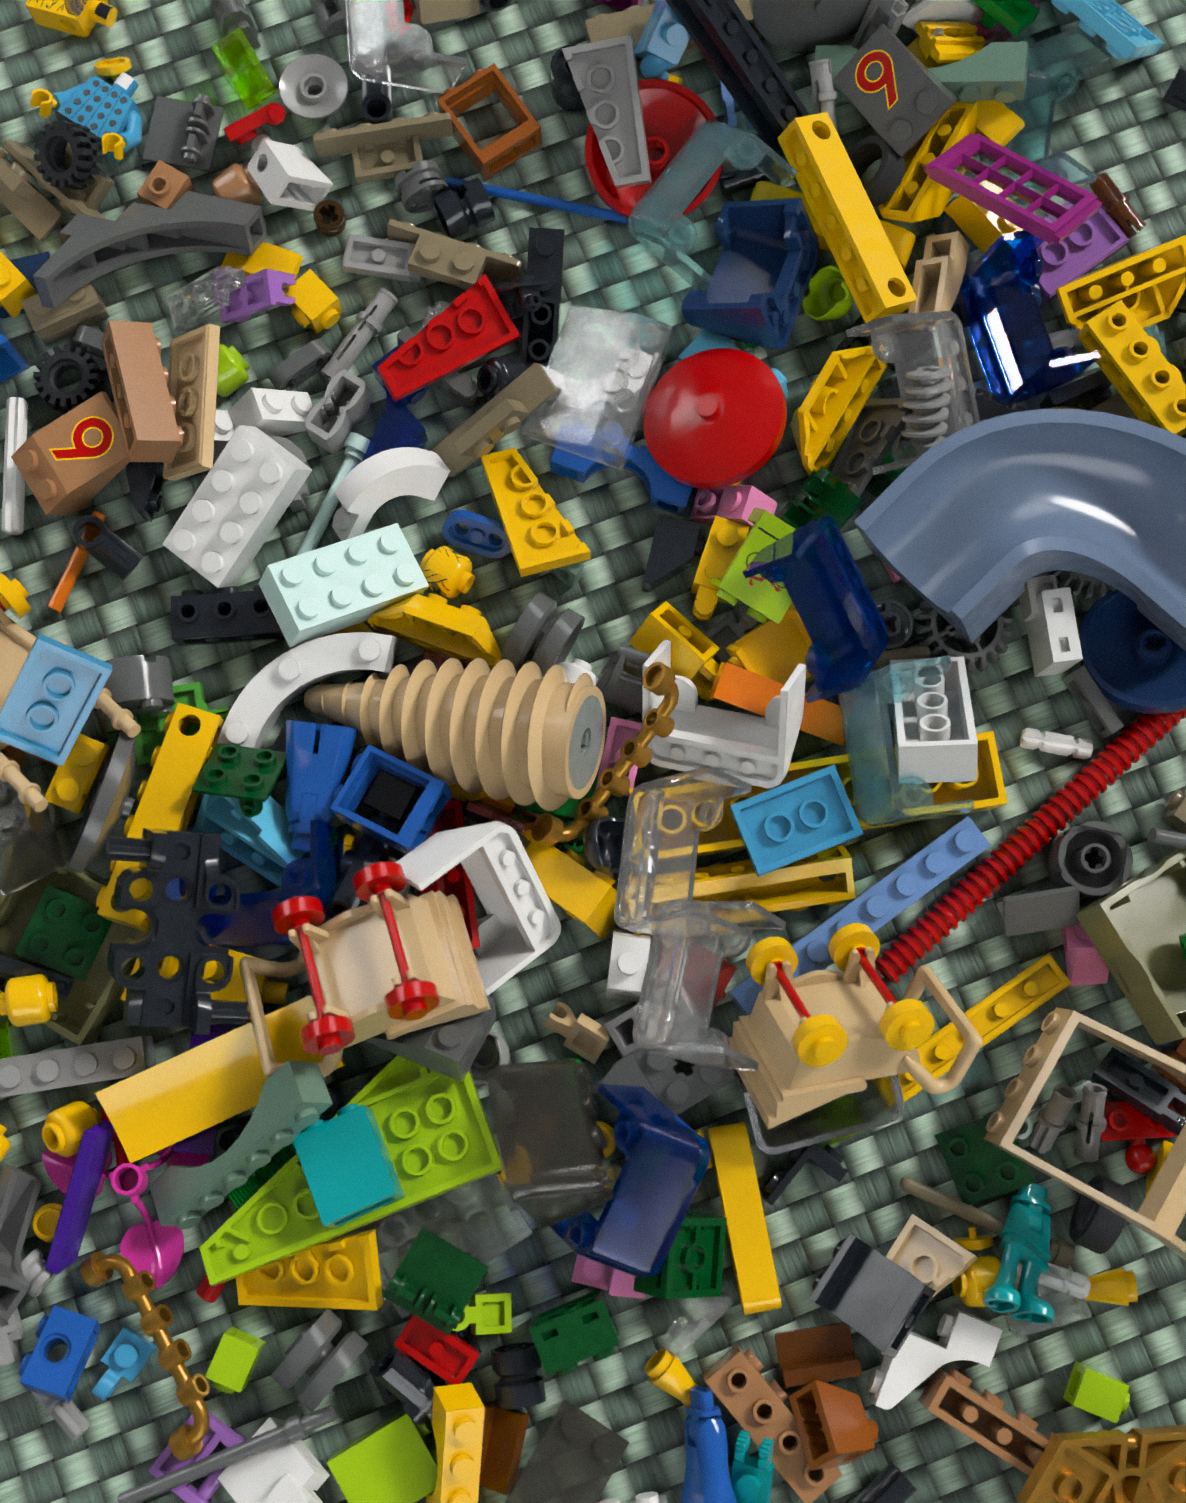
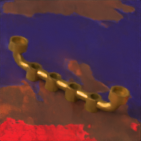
[532,662,679,846]
[80,1252,210,1461]

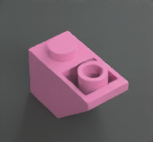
[689,485,778,535]

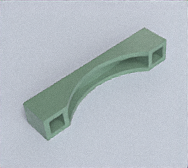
[811,42,1029,104]
[149,1060,333,1229]

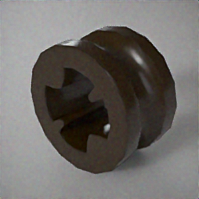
[313,200,346,237]

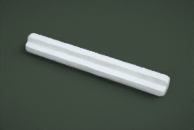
[1,397,28,535]

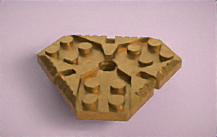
[1016,1425,1186,1503]

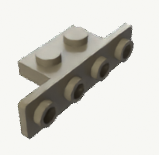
[313,112,453,184]
[2,139,115,219]
[0,146,64,241]
[387,219,522,290]
[432,363,557,478]

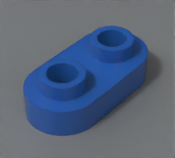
[442,510,511,559]

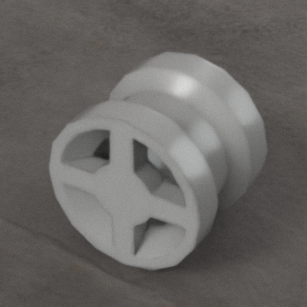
[21,1248,57,1299]

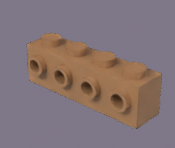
[101,320,183,462]
[703,1345,842,1503]
[919,1368,1055,1476]

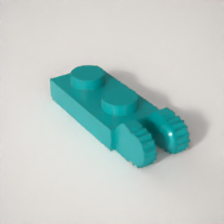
[731,1430,775,1503]

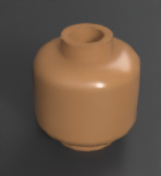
[212,163,263,205]

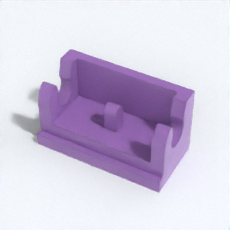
[217,268,296,323]

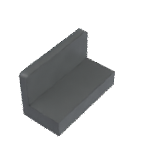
[1062,665,1138,740]
[996,886,1079,937]

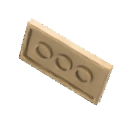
[163,323,220,481]

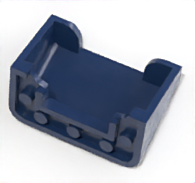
[681,198,819,349]

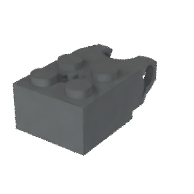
[589,1013,736,1140]

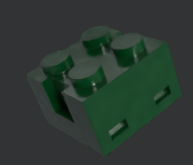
[633,1211,727,1300]
[529,1289,620,1377]

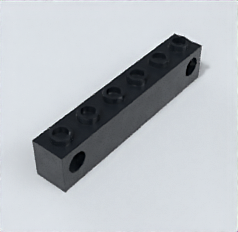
[666,0,810,156]

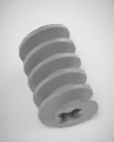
[900,366,953,447]

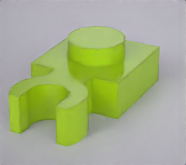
[452,1292,512,1335]

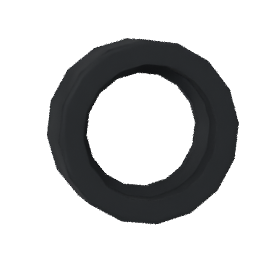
[847,136,905,208]
[1069,1175,1131,1254]

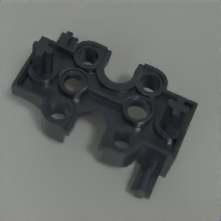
[105,828,249,1035]

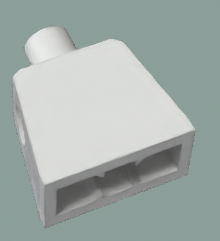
[248,134,334,211]
[605,928,651,1002]

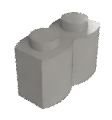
[305,369,372,454]

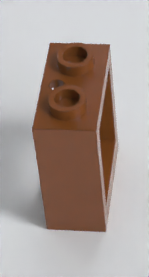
[437,63,542,180]

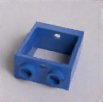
[330,745,453,854]

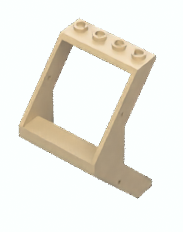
[984,1008,1186,1261]

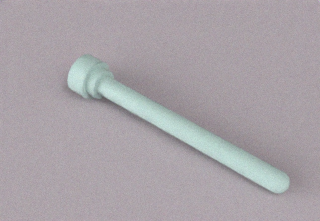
[296,432,375,556]

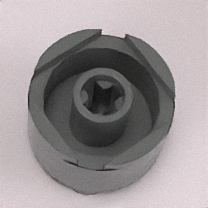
[99,655,175,721]
[1047,821,1133,899]

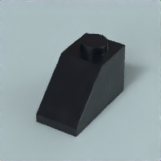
[642,514,705,592]

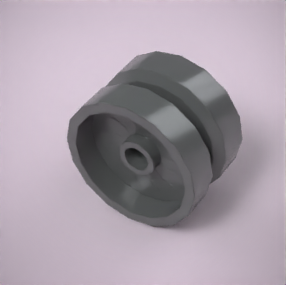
[501,592,585,677]
[271,1309,369,1413]

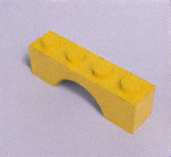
[426,1383,485,1503]

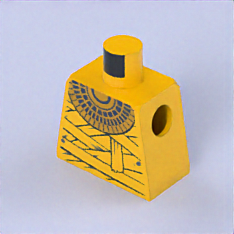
[25,0,117,38]

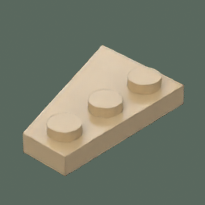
[886,1214,980,1299]

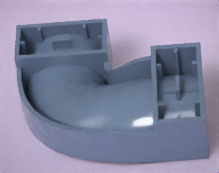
[854,409,1186,651]

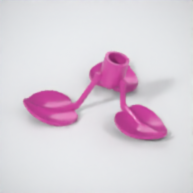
[42,1144,211,1289]

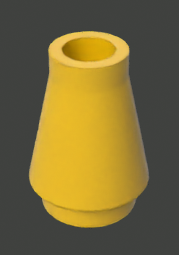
[1081,1267,1138,1306]
[644,1348,698,1406]

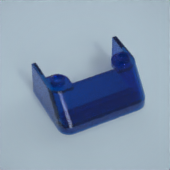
[959,230,1100,406]
[743,515,888,703]
[179,820,344,949]
[541,1084,710,1277]

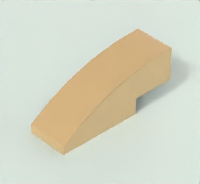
[907,231,970,327]

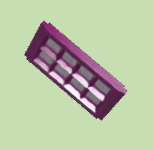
[924,133,1103,244]

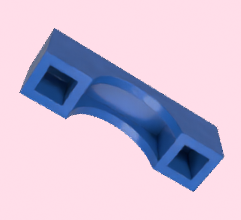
[550,422,694,517]

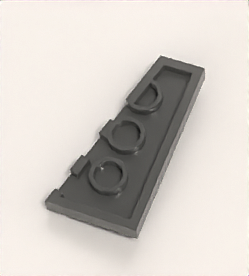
[828,397,913,497]

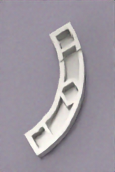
[217,632,399,749]

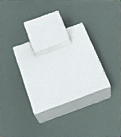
[1019,575,1083,677]
[217,1417,330,1503]

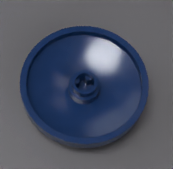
[1079,590,1186,714]

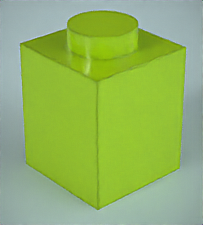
[205,1326,266,1394]
[1063,1361,1130,1423]

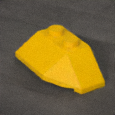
[879,101,978,223]
[1055,235,1186,331]
[790,345,887,475]
[367,593,502,671]

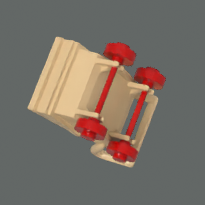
[239,862,491,1078]

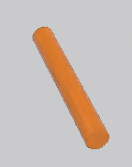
[47,511,107,613]

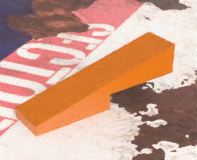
[709,662,855,746]

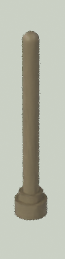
[900,1177,1075,1269]

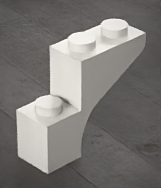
[213,388,313,463]
[867,1306,1003,1409]

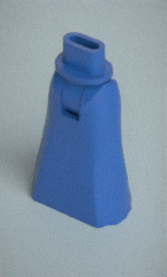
[286,720,359,852]
[681,1386,737,1503]

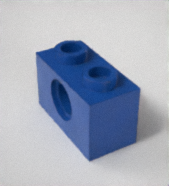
[18,1305,102,1404]

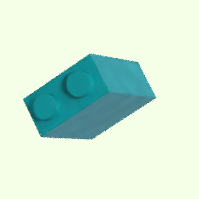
[293,1103,405,1229]

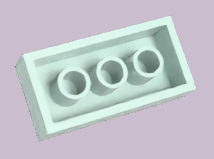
[258,523,429,647]

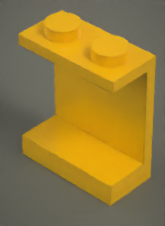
[725,600,844,685]

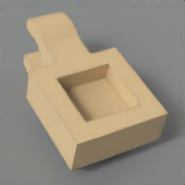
[544,1002,611,1064]

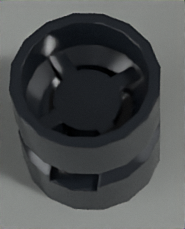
[550,45,585,112]
[432,177,496,239]
[491,1342,546,1409]

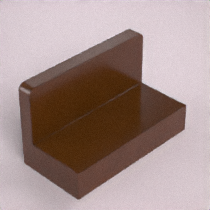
[775,1322,862,1387]
[479,1403,530,1495]

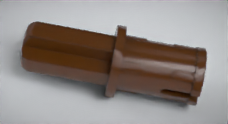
[1090,172,1147,239]

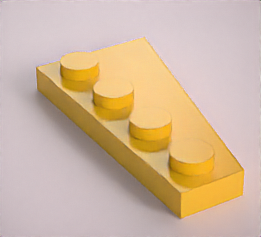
[481,447,591,577]
[236,1229,383,1310]

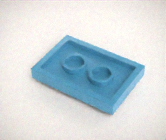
[0,633,112,766]
[729,765,864,877]

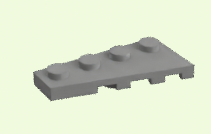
[562,35,652,189]

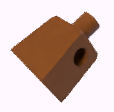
[789,1380,878,1470]

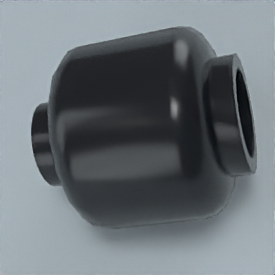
[477,357,527,401]

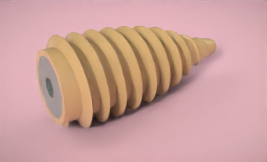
[304,658,606,811]

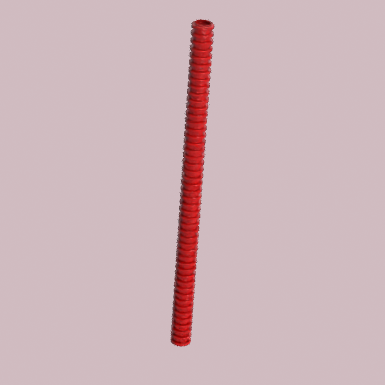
[875,709,1186,984]

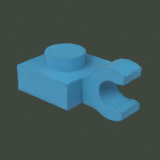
[92,1325,157,1401]

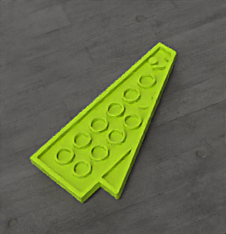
[199,1055,505,1286]

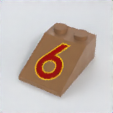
[11,391,129,515]

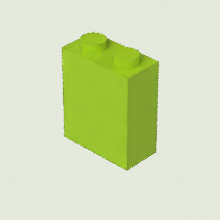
[327,1409,437,1503]

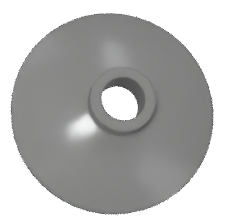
[279,54,348,120]

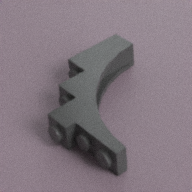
[33,191,267,309]

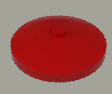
[584,79,724,225]
[643,348,787,489]

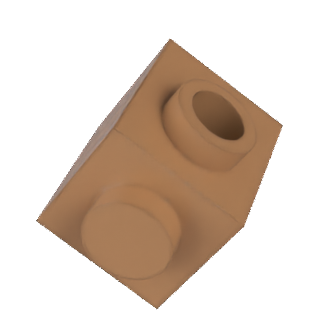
[137,160,196,210]

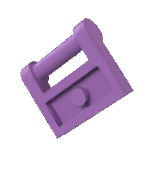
[148,1410,248,1503]

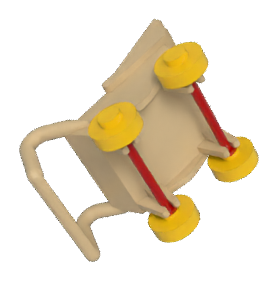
[725,923,983,1129]

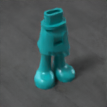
[983,1183,1054,1324]

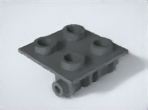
[142,94,224,172]

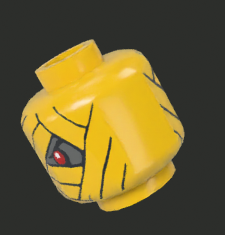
[420,546,475,599]

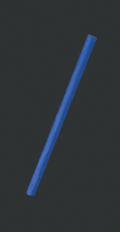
[445,176,627,224]

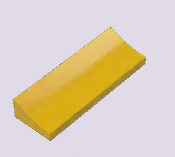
[95,995,346,1163]

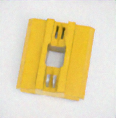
[914,21,985,63]

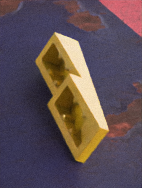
[907,36,1025,147]

